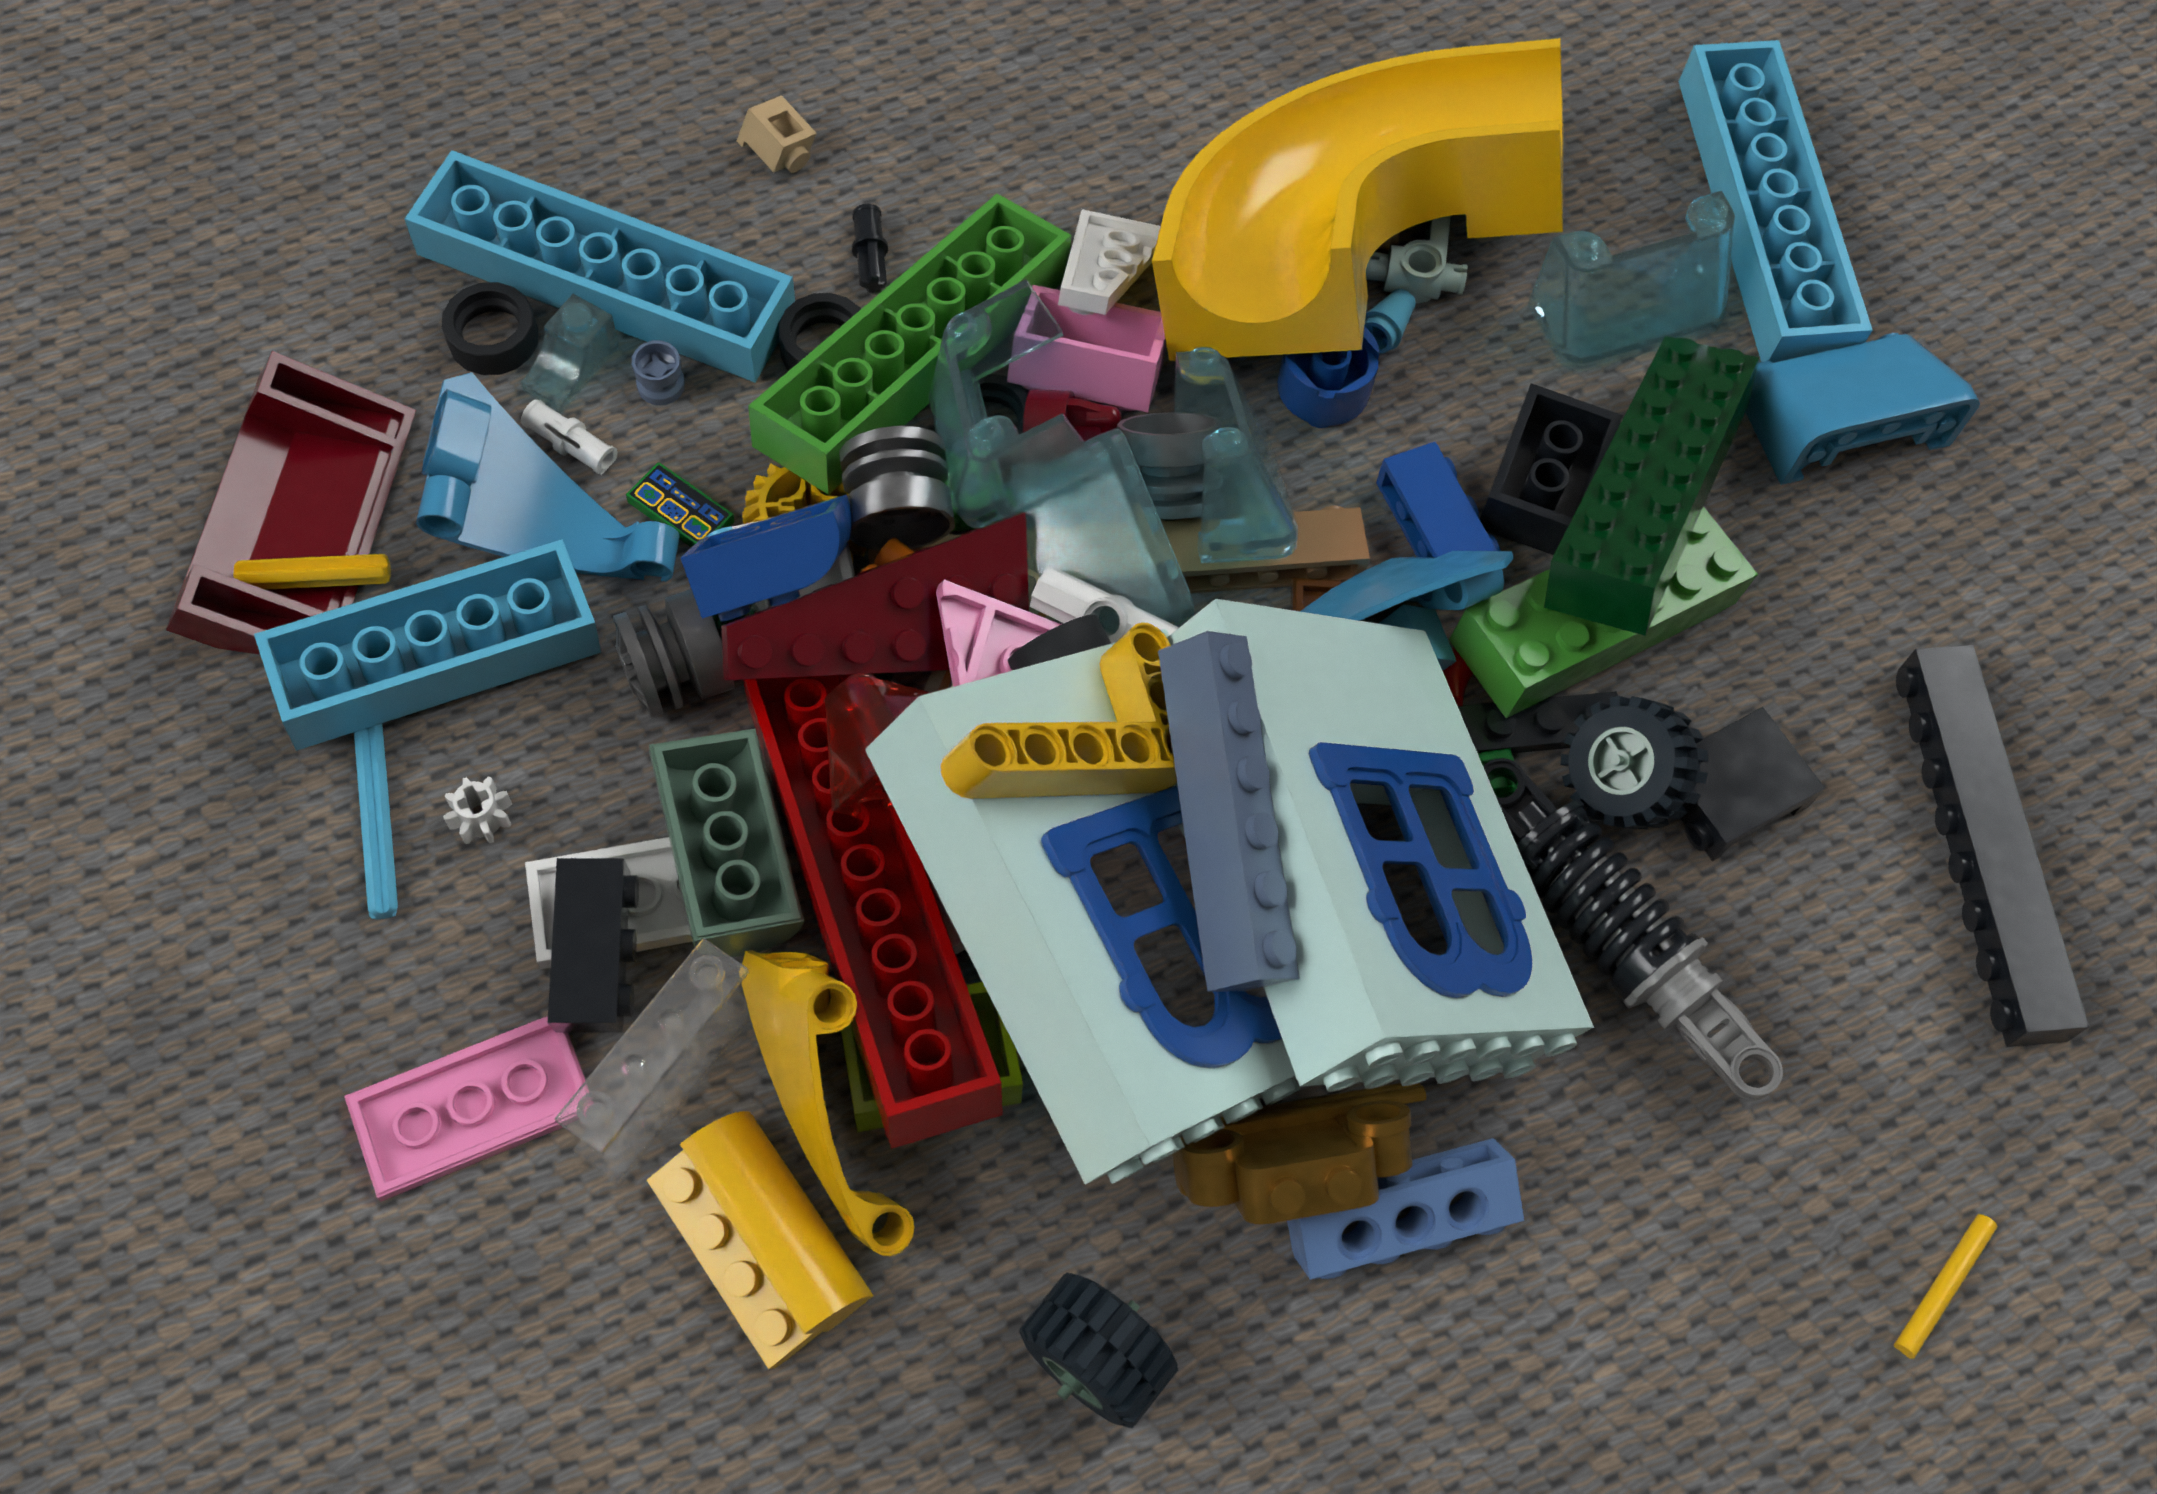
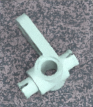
[1366,216,1468,303]

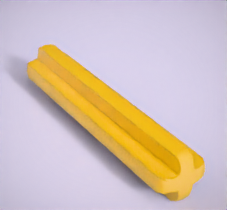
[233,554,391,590]

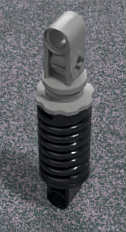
[1483,758,1783,1101]

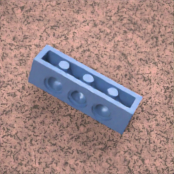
[1287,1138,1524,1280]

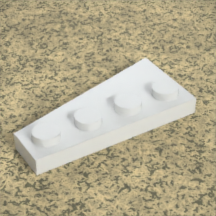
[1058,209,1161,315]

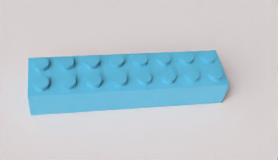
[1679,40,1873,363]
[404,150,795,383]

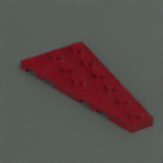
[721,512,1029,680]

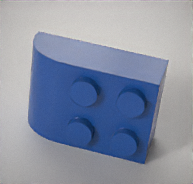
[680,494,852,621]

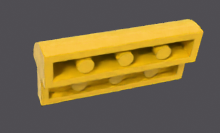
[647,1111,874,1369]

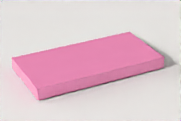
[344,1016,598,1202]

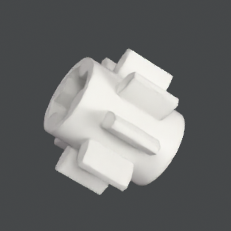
[443,776,512,844]

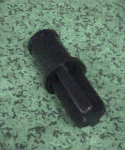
[852,204,888,293]

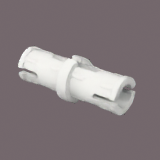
[521,399,618,475]

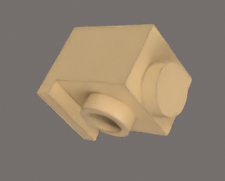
[737,95,817,173]

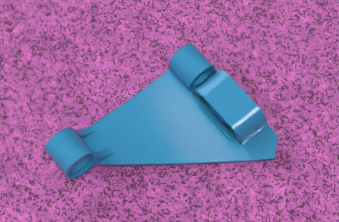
[416,372,680,582]

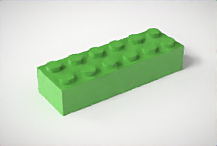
[1449,506,1758,718]

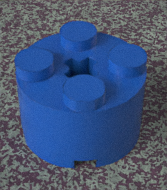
[1277,326,1379,428]

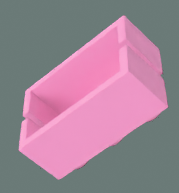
[1007,285,1167,413]

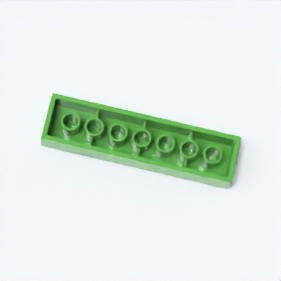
[748,194,1072,495]

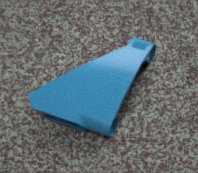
[1300,551,1514,621]

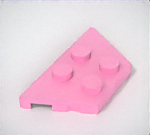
[936,580,1062,687]

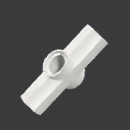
[1029,565,1179,643]

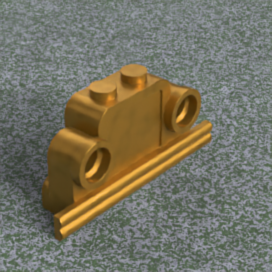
[1172,1083,1427,1225]

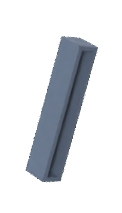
[1158,631,1300,992]

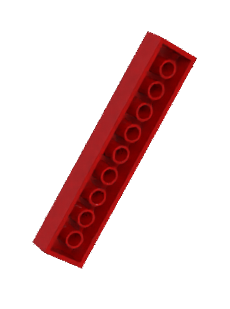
[743,674,1003,1149]

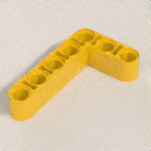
[940,622,1177,799]

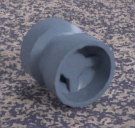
[631,340,685,405]

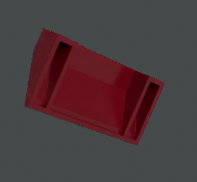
[166,351,416,655]

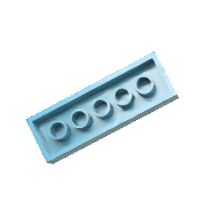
[254,539,601,751]

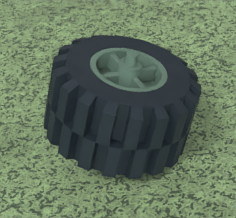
[1560,696,1709,830]
[1019,1273,1179,1428]

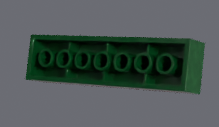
[1544,336,1759,636]

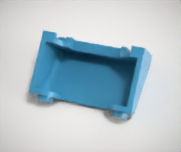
[1746,333,1980,485]

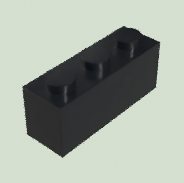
[548,858,639,1033]

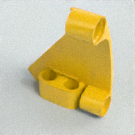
[739,950,915,1256]

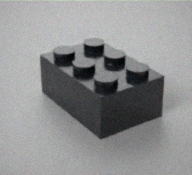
[1480,383,1623,555]

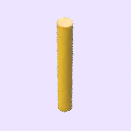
[1893,1214,1997,1359]

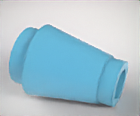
[1364,289,1416,353]

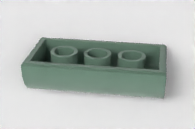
[649,728,804,958]

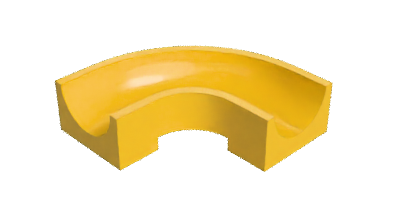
[1152,38,1564,361]

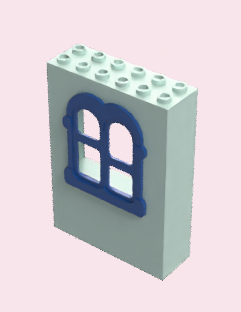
[1167,599,1594,1092]
[865,629,1308,1185]

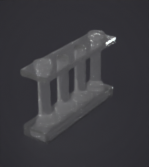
[555,938,751,1186]

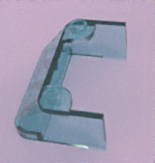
[929,280,1101,528]

